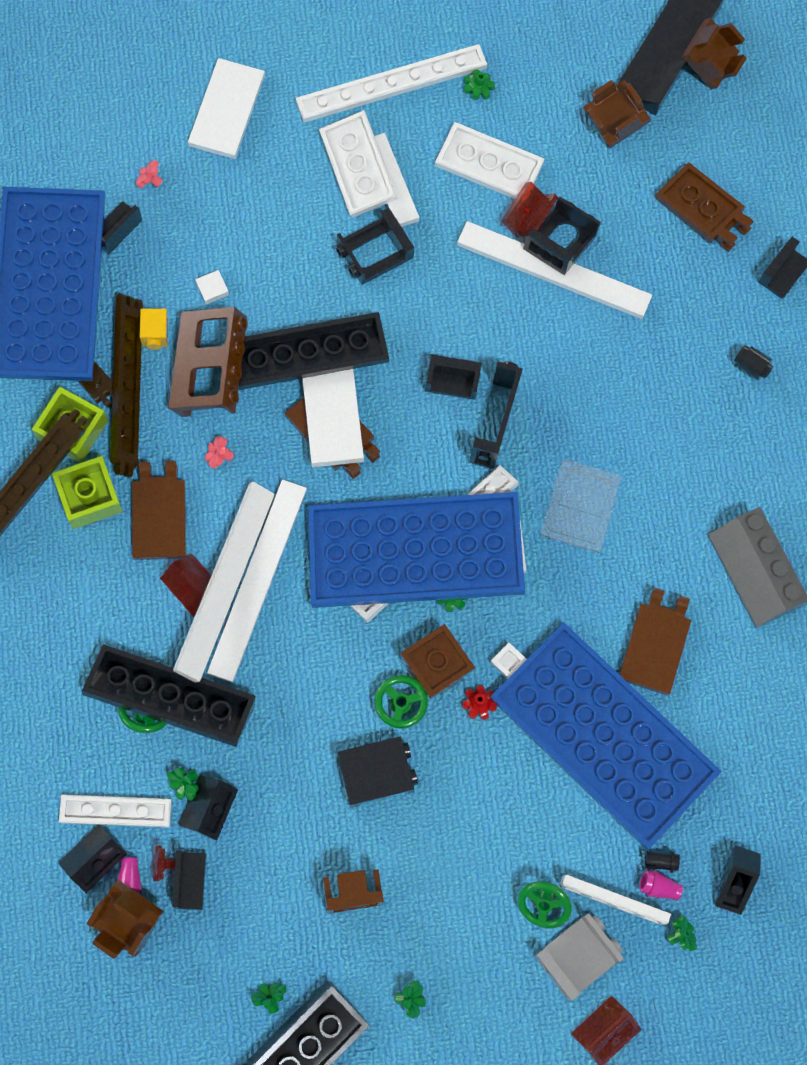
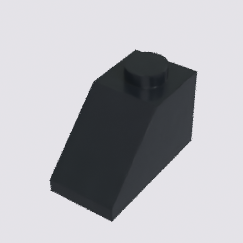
[715,845,761,915]

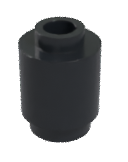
[734,345,774,380]

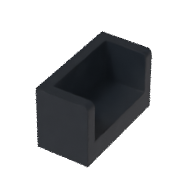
[425,354,482,400]

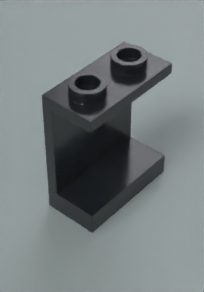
[337,736,418,808]

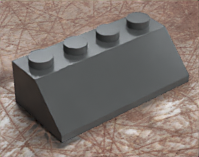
[708,507,807,628]

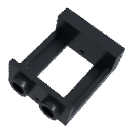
[523,196,601,275]
[335,208,414,285]

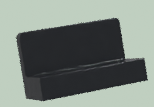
[101,201,142,255]
[758,236,807,299]
[179,775,239,841]
[58,825,127,893]
[172,850,207,910]

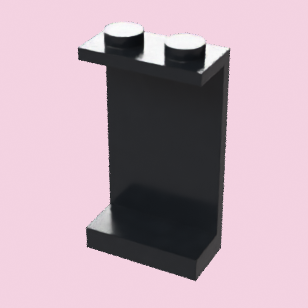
[469,361,523,470]

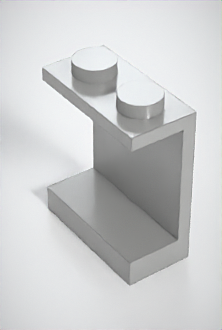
[534,913,624,1001]

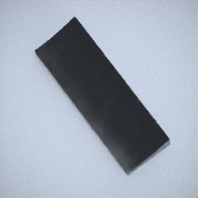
[618,0,724,116]
[238,312,389,390]
[82,644,256,747]
[243,980,370,1065]

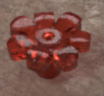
[151,845,176,881]

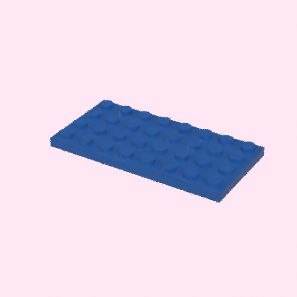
[0,187,106,381]
[308,492,525,608]
[490,622,722,850]

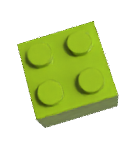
[31,387,108,463]
[52,456,123,529]

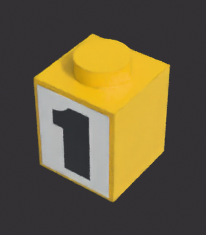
[140,309,169,350]

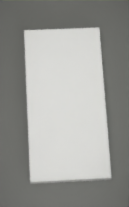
[188,58,265,159]
[319,110,398,218]
[435,122,545,203]
[303,369,364,467]

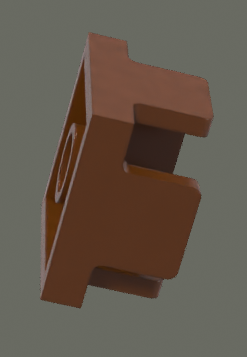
[682,18,747,89]
[583,80,651,148]
[400,624,475,699]
[323,869,384,914]
[87,880,164,959]

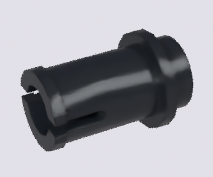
[645,851,680,873]

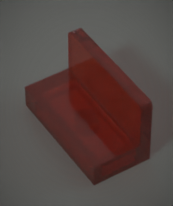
[501,182,558,237]
[160,554,211,617]
[572,997,642,1065]

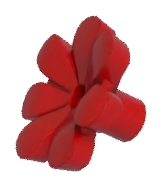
[462,686,497,720]

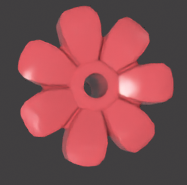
[136,159,163,188]
[205,436,234,469]

